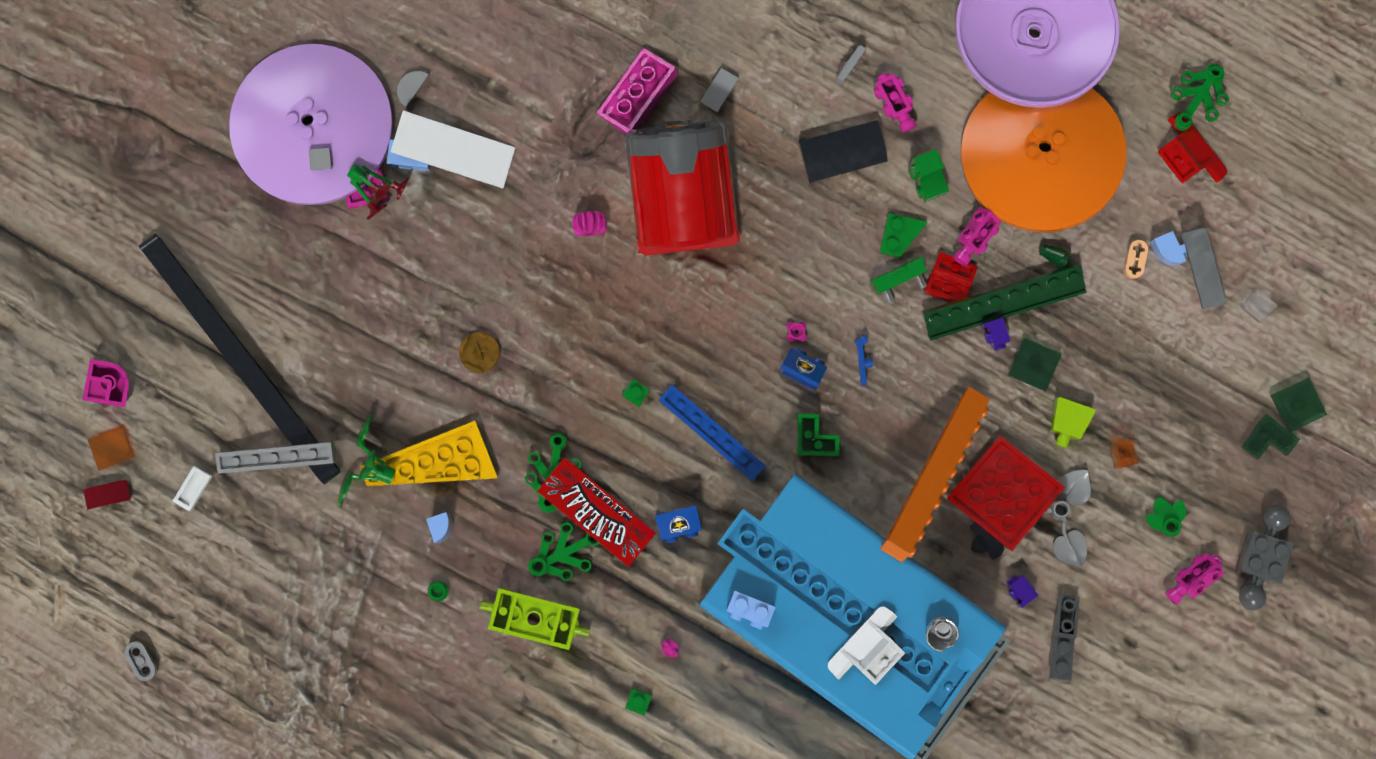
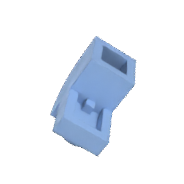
[1150,231,1188,266]

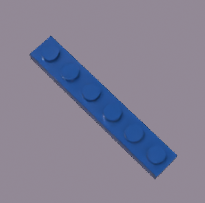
[658,385,766,481]

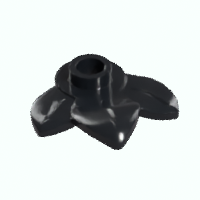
[970,523,1004,560]

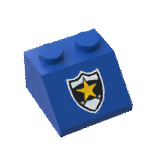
[779,347,828,391]
[655,505,702,544]

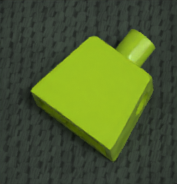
[1050,397,1096,449]

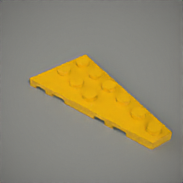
[360,421,498,486]

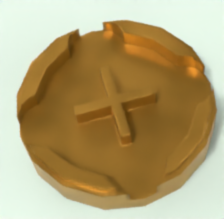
[459,332,501,373]

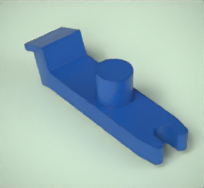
[854,334,873,386]

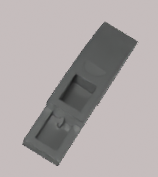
[1049,594,1080,682]

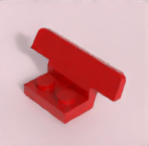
[1158,112,1228,184]

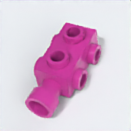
[873,73,918,133]
[953,207,1001,266]
[1165,553,1224,605]

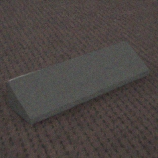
[1181,225,1227,309]

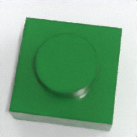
[622,379,650,408]
[625,688,652,716]

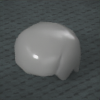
[926,616,959,652]

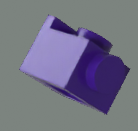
[980,318,1010,351]
[1006,574,1038,608]

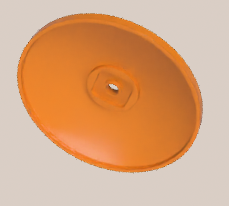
[961,89,1127,232]

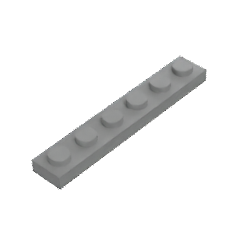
[215,442,336,474]

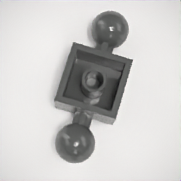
[1235,505,1294,611]

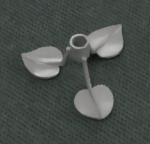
[1034,470,1091,567]

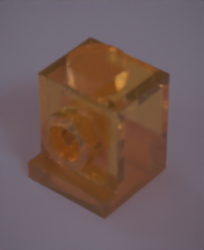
[1109,437,1138,469]

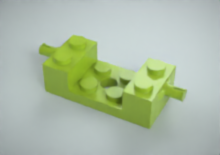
[480,588,591,650]

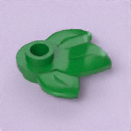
[1146,497,1186,537]

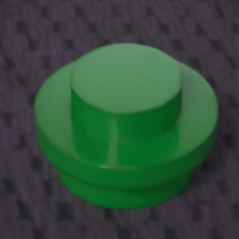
[428,581,449,602]

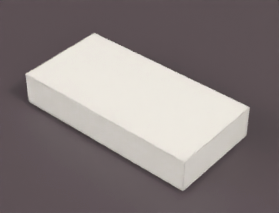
[173,466,213,512]

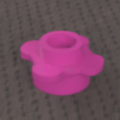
[786,322,807,342]
[660,638,680,658]

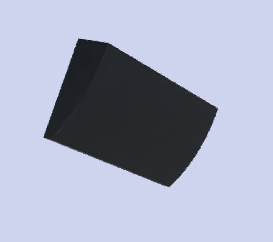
[798,120,888,183]

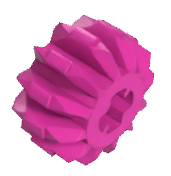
[572,211,607,237]

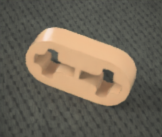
[1124,240,1148,279]

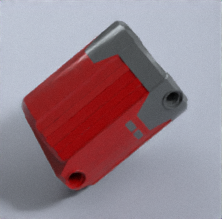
[624,119,740,256]

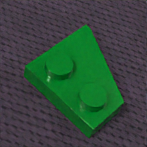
[879,213,927,258]

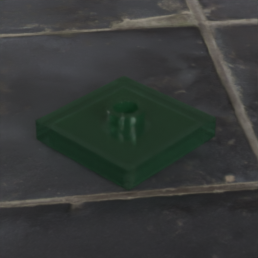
[1007,338,1062,392]
[1270,378,1327,433]

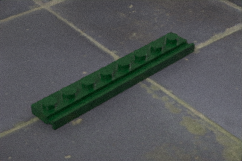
[922,263,1087,341]

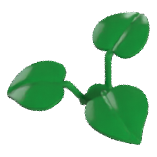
[338,414,396,508]

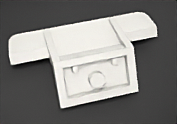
[828,607,905,685]

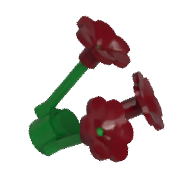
[347,164,409,220]

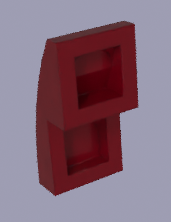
[83,480,131,510]

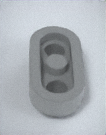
[125,641,157,681]

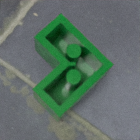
[908,149,950,203]
[796,414,840,457]

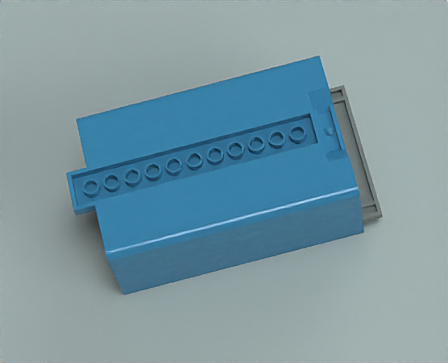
[699,473,1011,759]

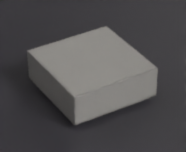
[309,148,332,170]

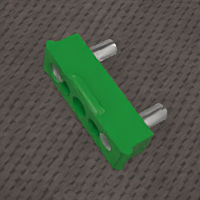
[870,257,927,304]

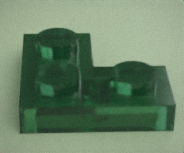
[1241,414,1300,460]

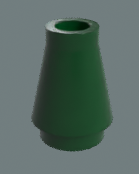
[1039,244,1072,268]

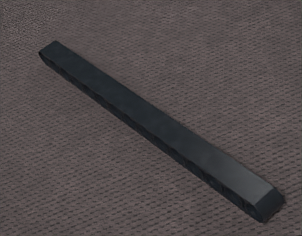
[139,233,341,485]

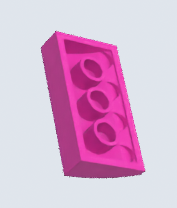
[597,48,679,133]

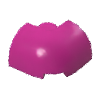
[82,359,129,407]

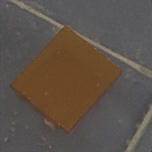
[88,426,134,471]

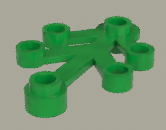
[1170,64,1229,131]
[525,433,582,513]
[528,522,600,581]

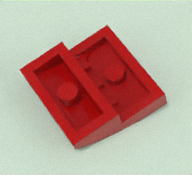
[924,252,978,303]

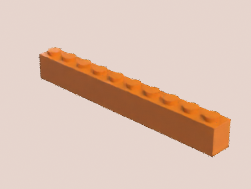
[880,387,990,563]

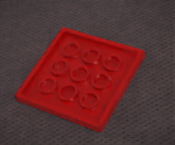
[947,436,1065,552]

